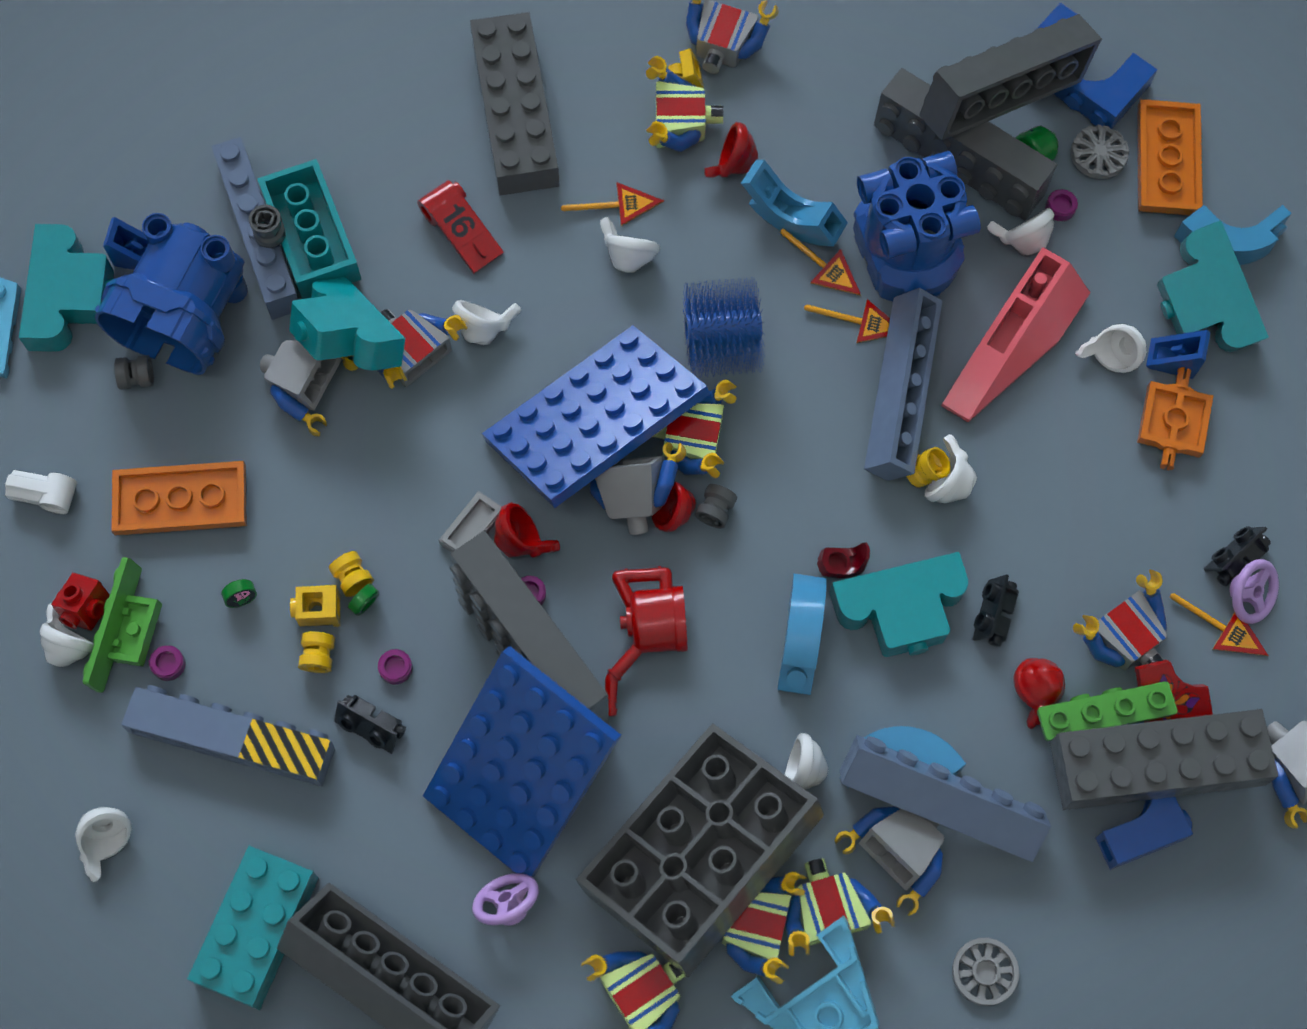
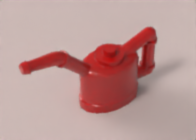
[605,566,688,717]

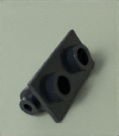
[1204,526,1271,586]
[972,574,1019,647]
[334,695,406,754]

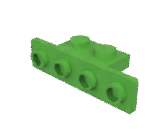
[83,557,162,693]
[1037,681,1177,741]

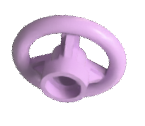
[1230,559,1279,624]
[472,873,539,926]

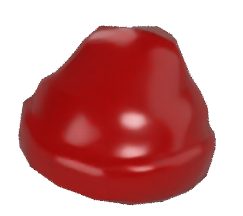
[704,122,758,178]
[651,482,696,532]
[494,502,560,558]
[1013,658,1066,729]

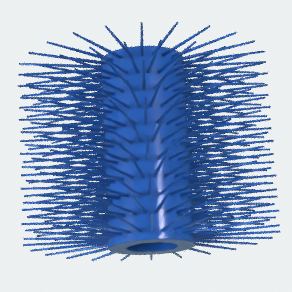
[683,277,765,377]

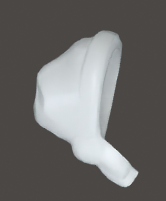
[987,208,1054,256]
[600,217,660,273]
[452,300,521,345]
[1075,324,1147,373]
[925,434,977,503]
[40,603,94,667]
[785,733,828,789]
[75,807,132,882]

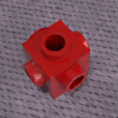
[51,573,110,631]

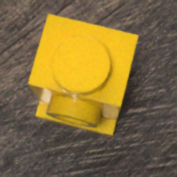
[290,585,340,627]

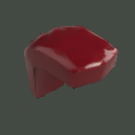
[817,542,870,578]

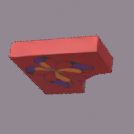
[1135,660,1213,723]

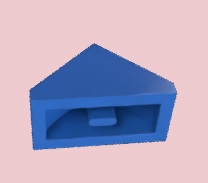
[103,217,149,270]
[1146,330,1210,379]

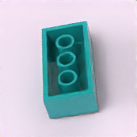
[257,159,362,299]
[187,845,319,1011]

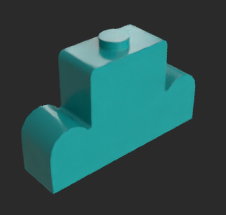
[1157,220,1269,352]
[19,224,114,352]
[289,276,405,371]
[829,552,968,657]

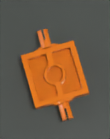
[1137,367,1214,470]

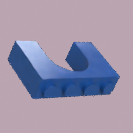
[1037,2,1158,129]
[1095,722,1193,870]

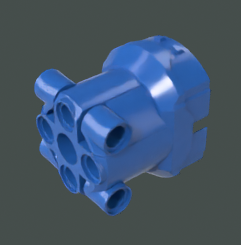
[853,151,981,302]
[95,213,248,375]

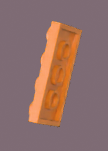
[1138,99,1203,215]
[112,461,247,536]

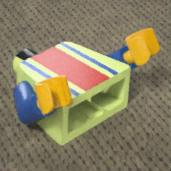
[646,56,723,152]
[652,380,737,478]
[785,858,895,956]
[722,872,806,984]
[581,951,686,1029]

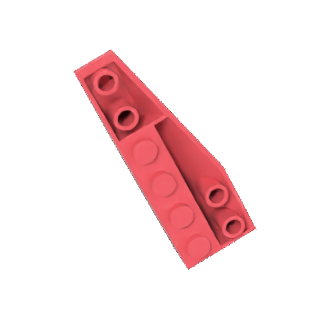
[941,247,1090,422]

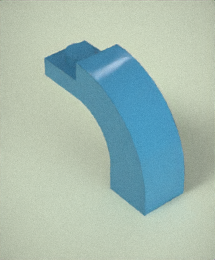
[741,160,848,246]
[1174,205,1292,265]
[777,574,826,695]
[840,726,966,788]

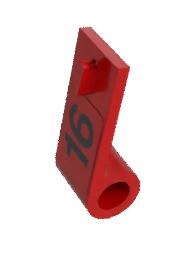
[417,180,504,274]

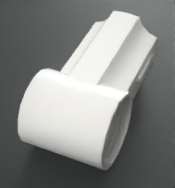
[5,470,77,514]

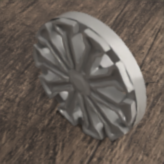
[1071,125,1129,179]
[952,938,1019,1006]

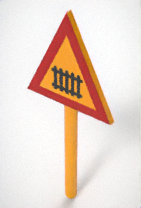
[561,182,664,226]
[780,229,861,296]
[804,299,890,343]
[1170,593,1268,656]

